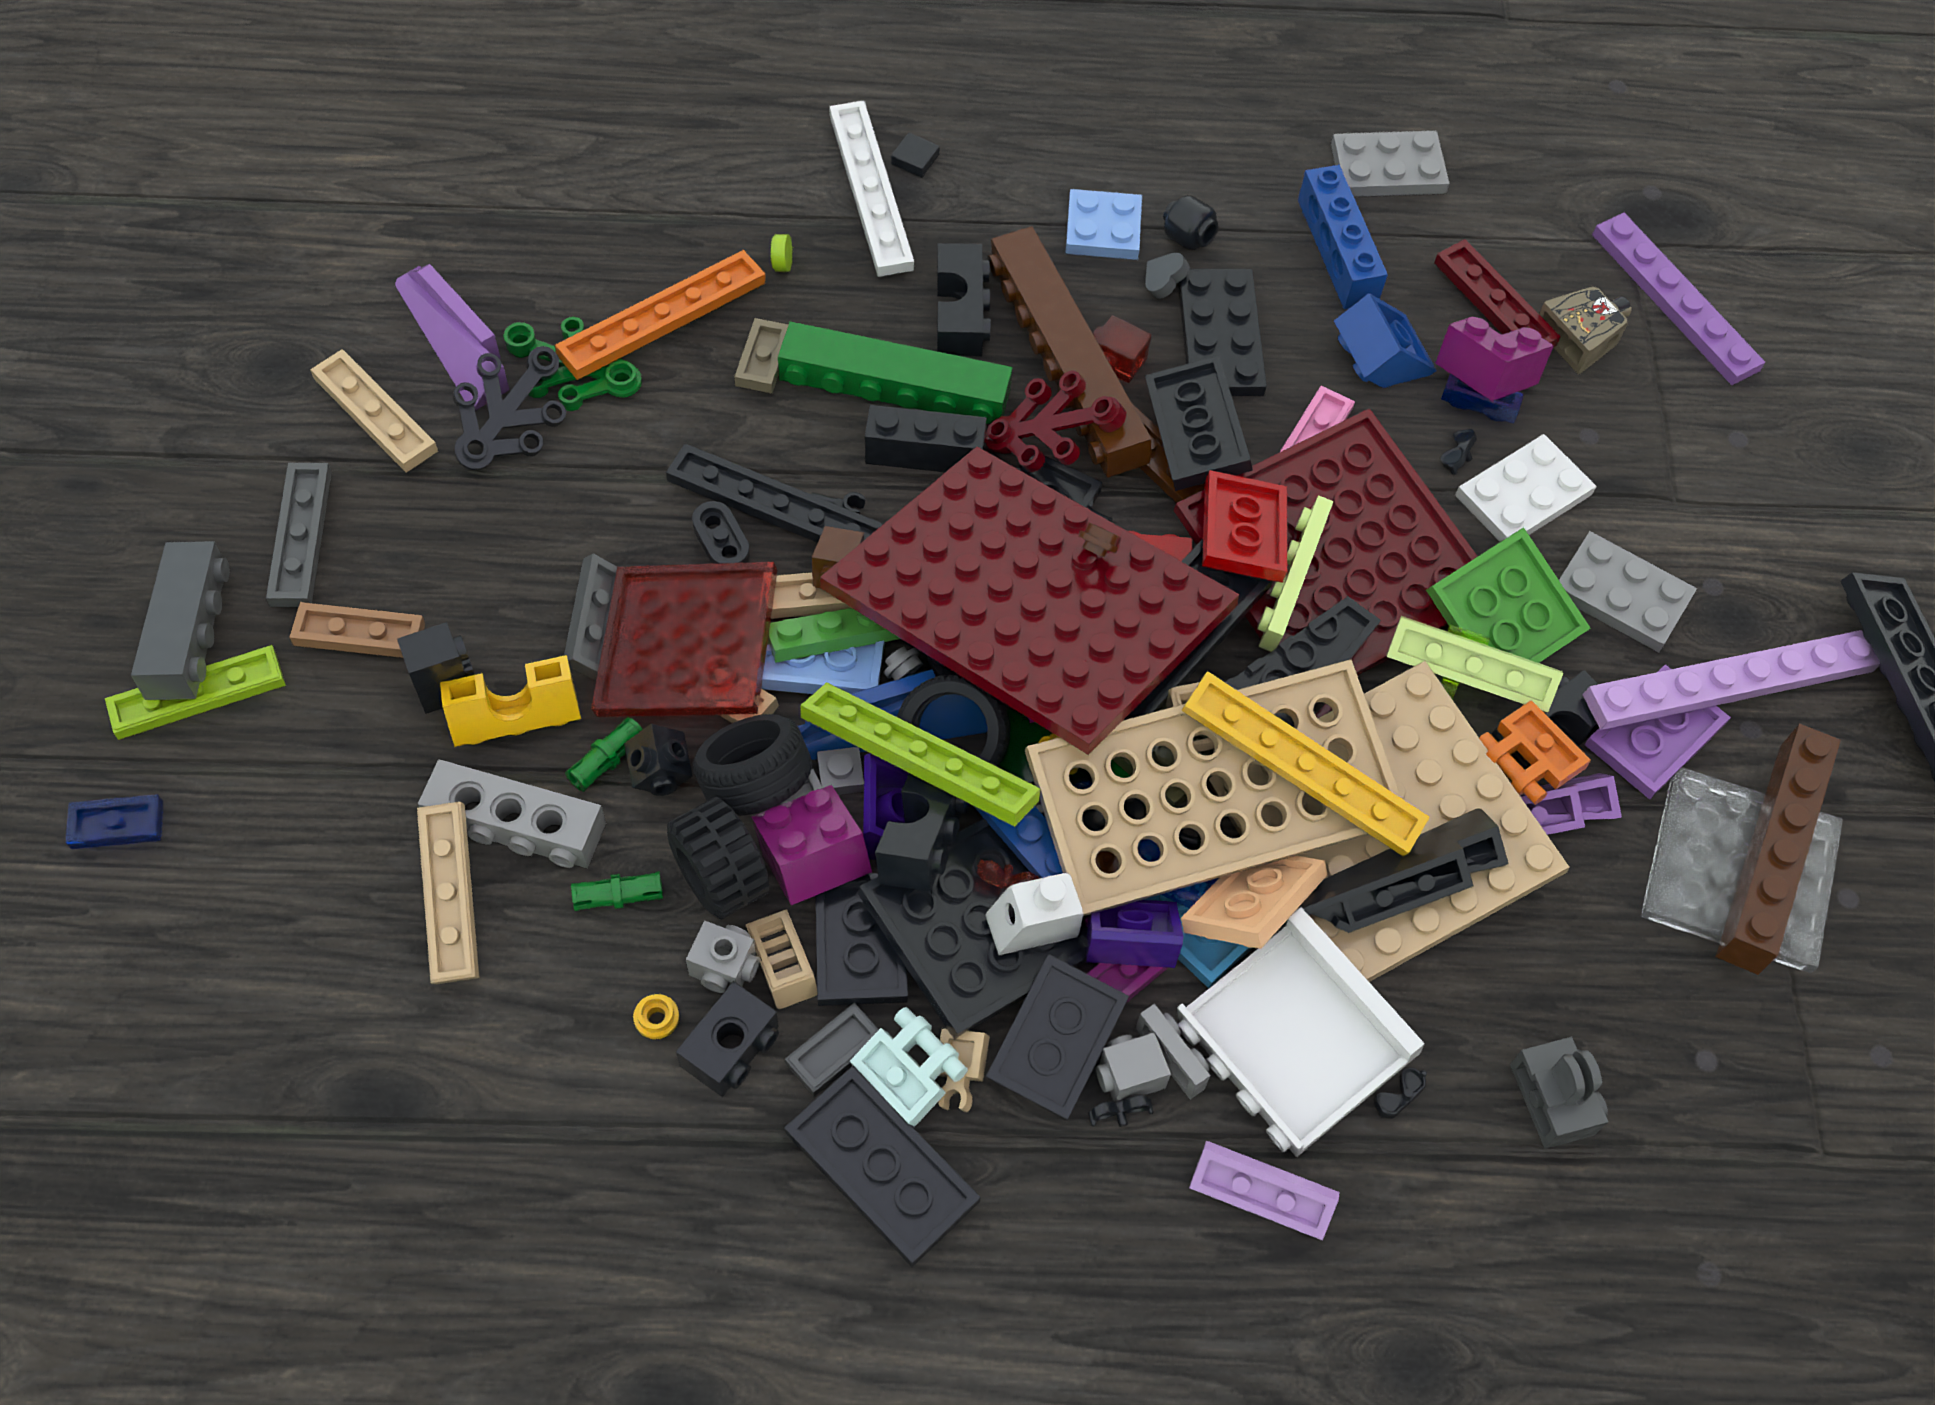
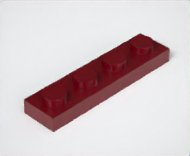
[1434,239,1561,348]

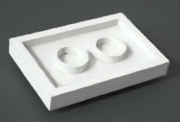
[1455,434,1596,542]

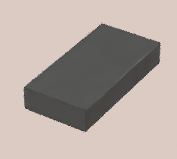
[785,1003,879,1097]

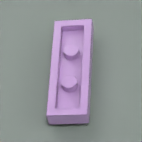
[1189,1141,1339,1240]

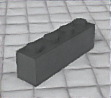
[131,541,230,700]

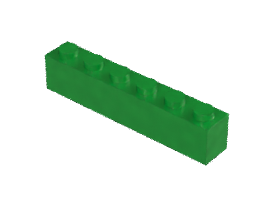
[778,321,1013,424]

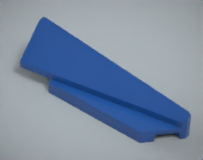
[798,669,988,760]

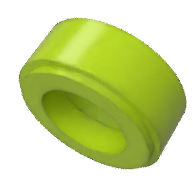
[771,234,792,272]

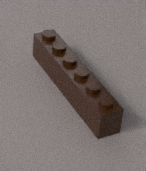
[1716,723,1841,975]

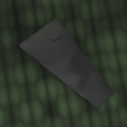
[1225,596,1381,728]

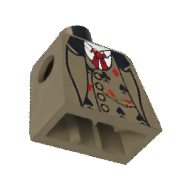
[1539,286,1632,374]

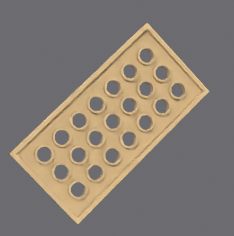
[1025,660,1401,916]

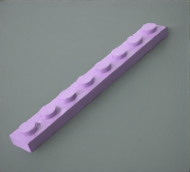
[1583,630,1880,730]

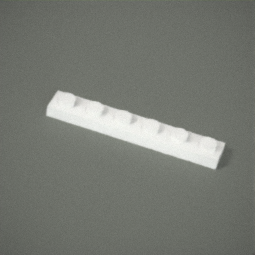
[830,101,914,277]

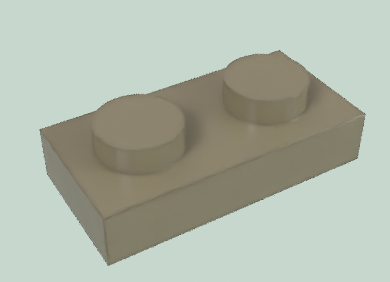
[735,318,788,393]

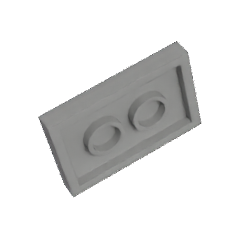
[1331,131,1449,197]
[1559,531,1697,653]

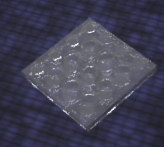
[1641,767,1843,973]

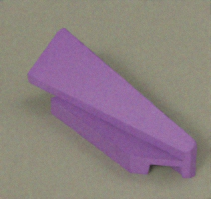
[395,264,509,410]
[1520,773,1622,835]

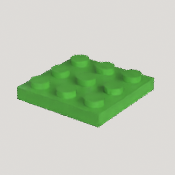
[1426,527,1591,663]

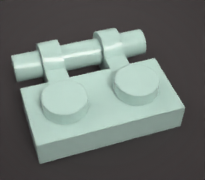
[850,1007,968,1127]

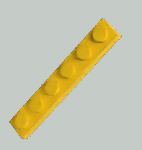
[1181,671,1430,856]

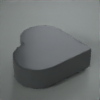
[1145,252,1190,299]

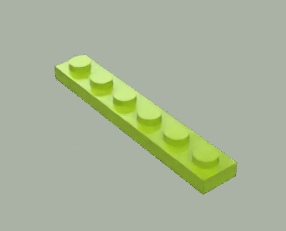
[801,682,1040,827]

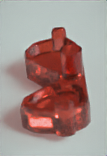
[977,860,1039,889]

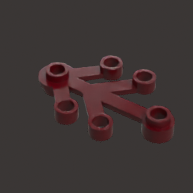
[985,370,1127,472]

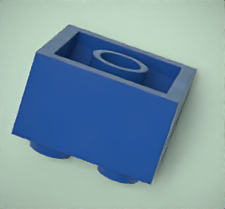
[1334,293,1437,388]

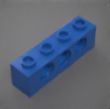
[1298,165,1388,309]

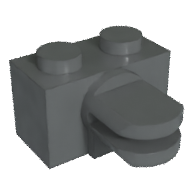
[1510,1037,1608,1149]

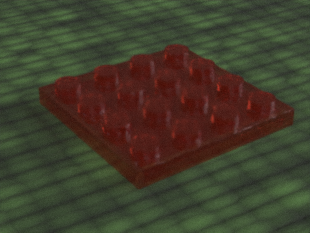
[591,562,778,717]

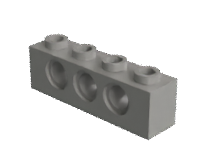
[418,759,606,869]

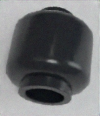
[1163,195,1219,250]

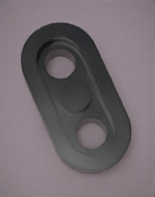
[692,501,750,573]

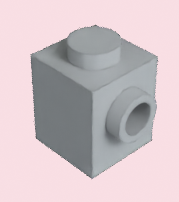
[1096,1032,1171,1102]

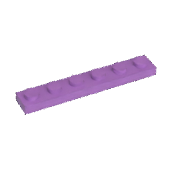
[1592,213,1765,386]

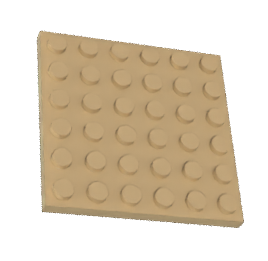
[1207,661,1569,982]

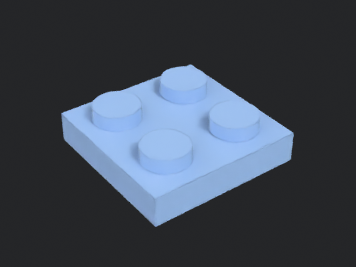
[1066,189,1142,260]

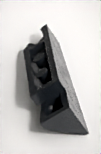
[1299,808,1509,933]

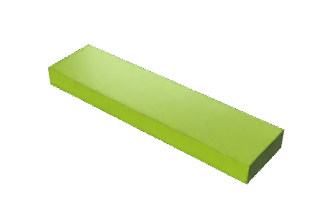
[105,645,286,740]

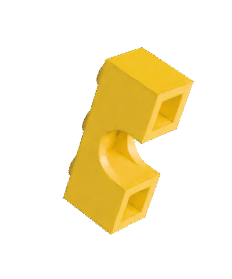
[440,655,581,747]

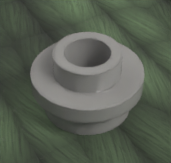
[884,647,923,680]

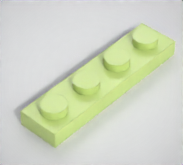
[1257,495,1333,652]
[1387,616,1563,712]

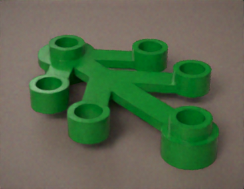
[504,317,642,411]

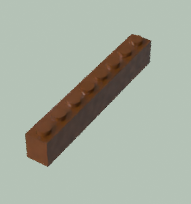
[988,226,1152,478]

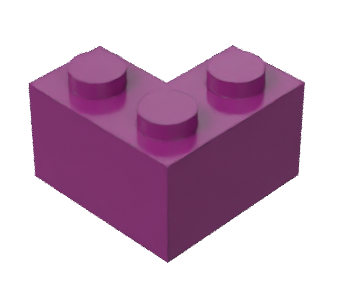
[1435,317,1554,401]

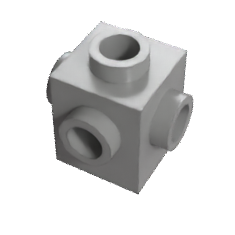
[686,920,760,993]

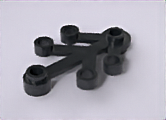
[453,346,566,470]

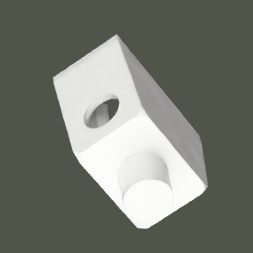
[986,873,1083,955]

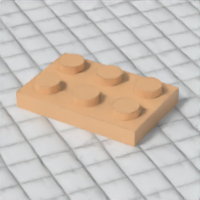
[1181,856,1327,949]

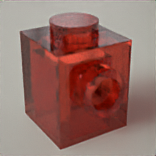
[1093,315,1152,383]

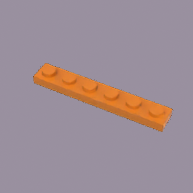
[555,250,765,380]

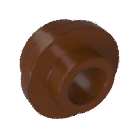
[1078,522,1119,557]

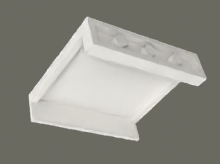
[1177,907,1424,1157]

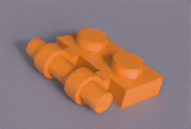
[1479,700,1591,805]

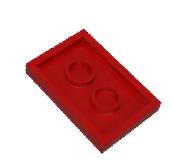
[1202,470,1287,583]

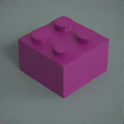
[751,785,872,905]

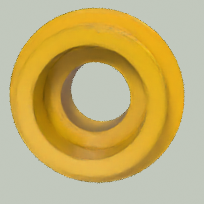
[633,994,679,1039]

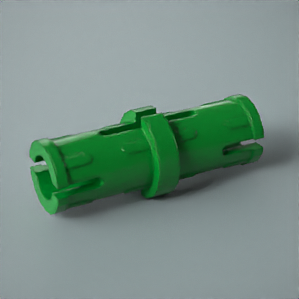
[565,717,643,792]
[571,872,663,911]

